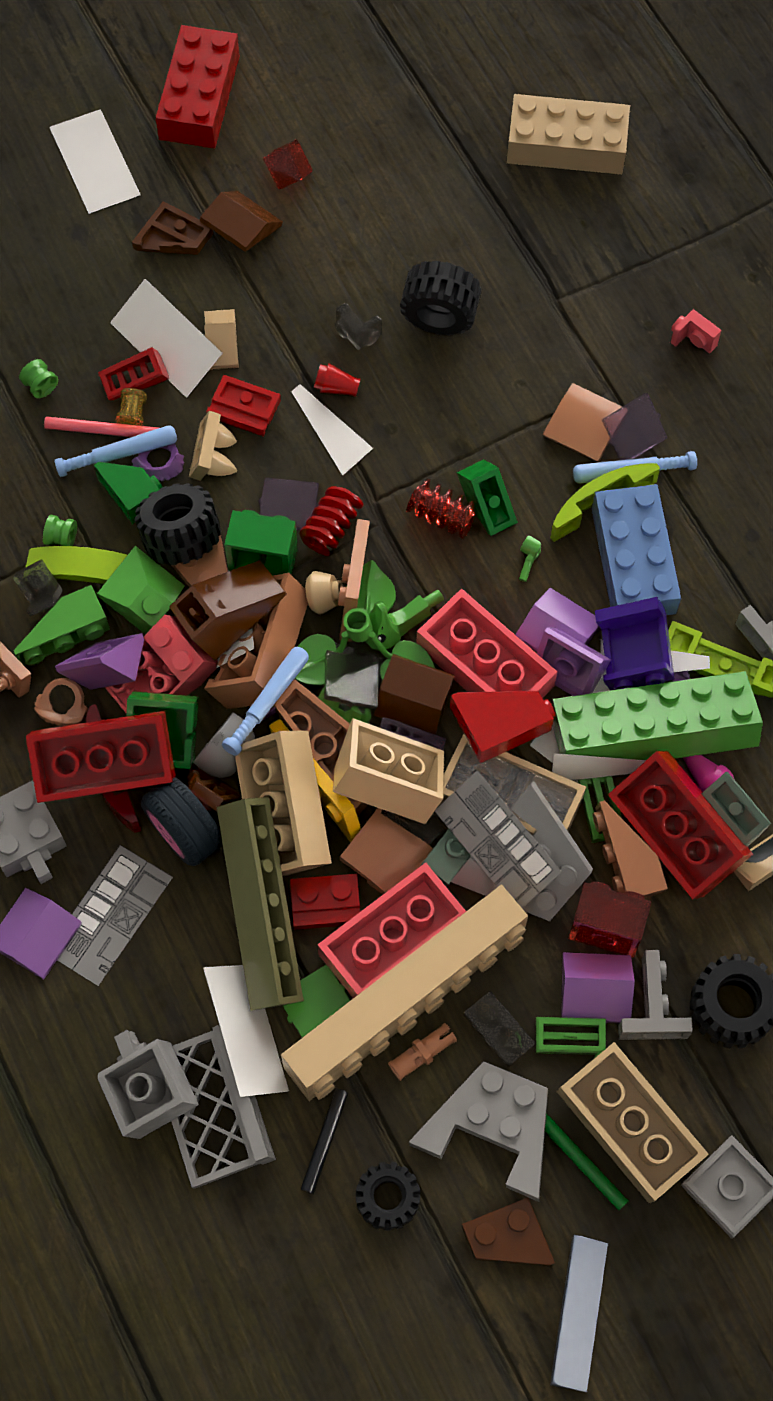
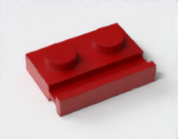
[206,375,281,437]
[290,874,360,930]

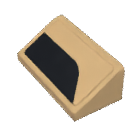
[734,834,773,891]

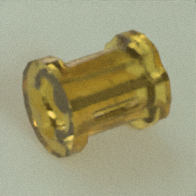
[116,388,147,426]

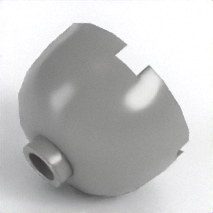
[193,712,255,778]

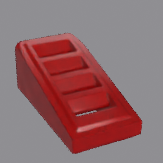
[98,347,169,401]

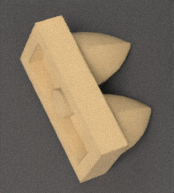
[189,411,237,481]

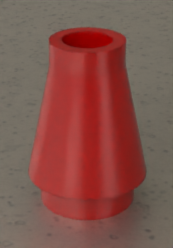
[314,363,361,397]

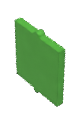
[282,965,350,1038]

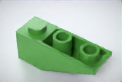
[14,585,110,666]

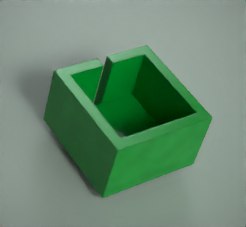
[224,510,298,576]
[126,692,199,769]

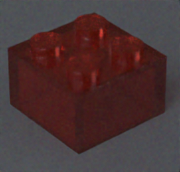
[568,882,651,958]

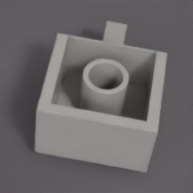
[0,780,67,884]
[98,1030,199,1139]

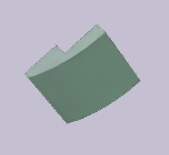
[701,772,771,847]

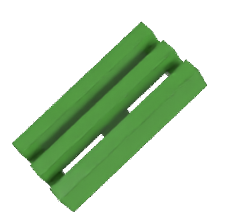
[578,776,622,843]
[536,1017,606,1055]

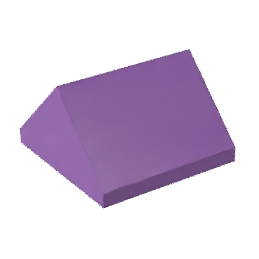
[537,627,611,696]
[55,633,144,690]
[561,952,635,1024]

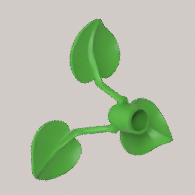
[295,560,435,686]

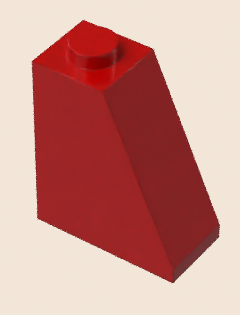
[450,691,555,763]

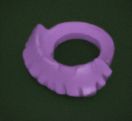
[132,444,184,481]

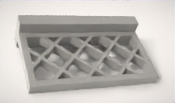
[171,1025,276,1189]

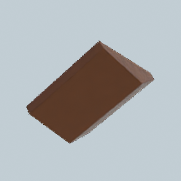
[200,191,283,252]
[374,654,455,737]

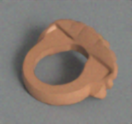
[34,678,88,726]

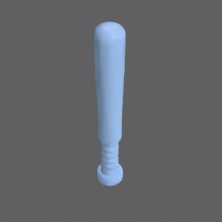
[55,425,177,477]
[573,451,697,483]
[222,647,309,756]

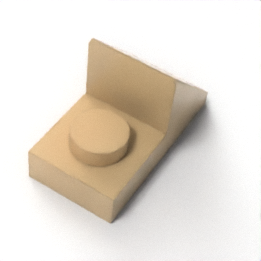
[204,309,239,370]

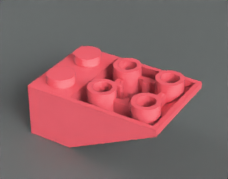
[105,615,218,713]

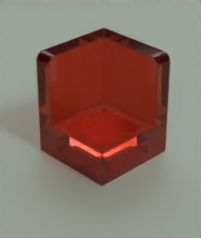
[263,139,312,189]

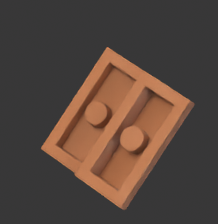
[543,383,628,462]
[340,808,433,894]

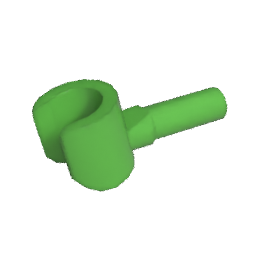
[519,536,541,582]

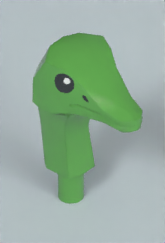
[365,590,444,650]

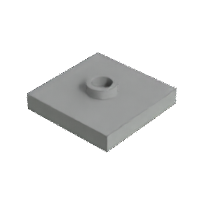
[681,1135,773,1239]

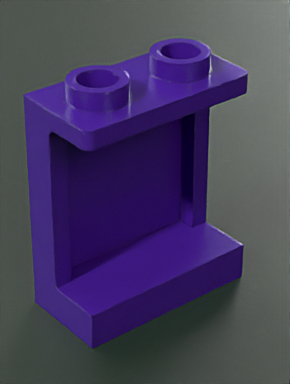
[595,597,675,691]

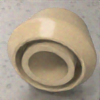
[305,571,343,615]

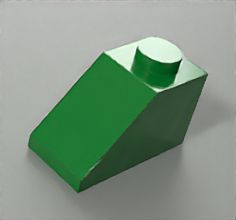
[457,459,518,536]
[94,462,162,524]

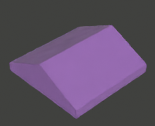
[516,588,600,652]
[0,888,82,980]

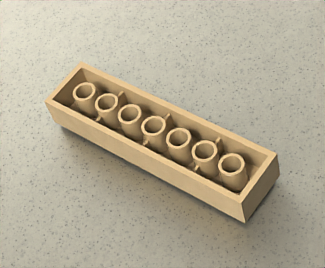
[281,884,528,1101]

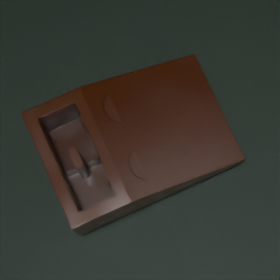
[169,560,287,660]

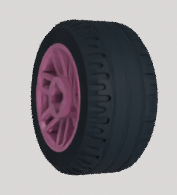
[141,778,222,866]

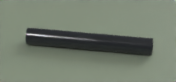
[300,1088,349,1194]

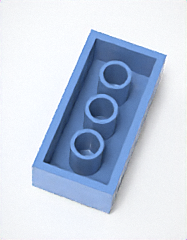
[592,484,681,615]

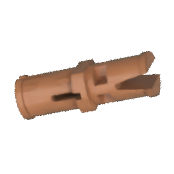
[388,1023,457,1081]

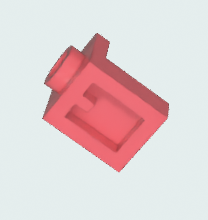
[671,309,722,354]

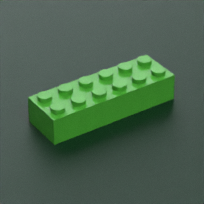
[552,671,763,760]

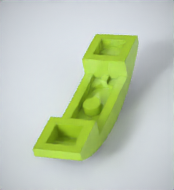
[550,463,660,542]
[24,546,127,584]
[668,621,773,698]

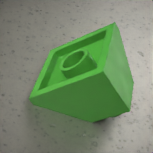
[96,546,185,635]

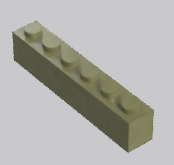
[217,798,304,1011]

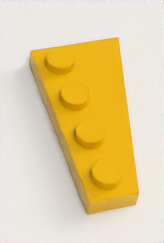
[269,719,361,842]

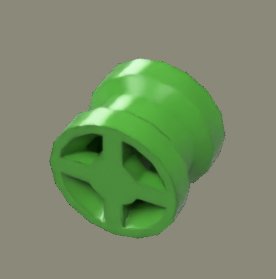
[19,359,58,398]
[43,514,77,546]

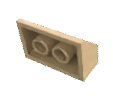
[333,718,444,824]

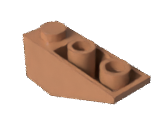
[593,800,668,904]

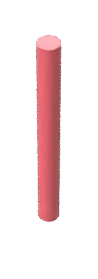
[44,416,158,437]

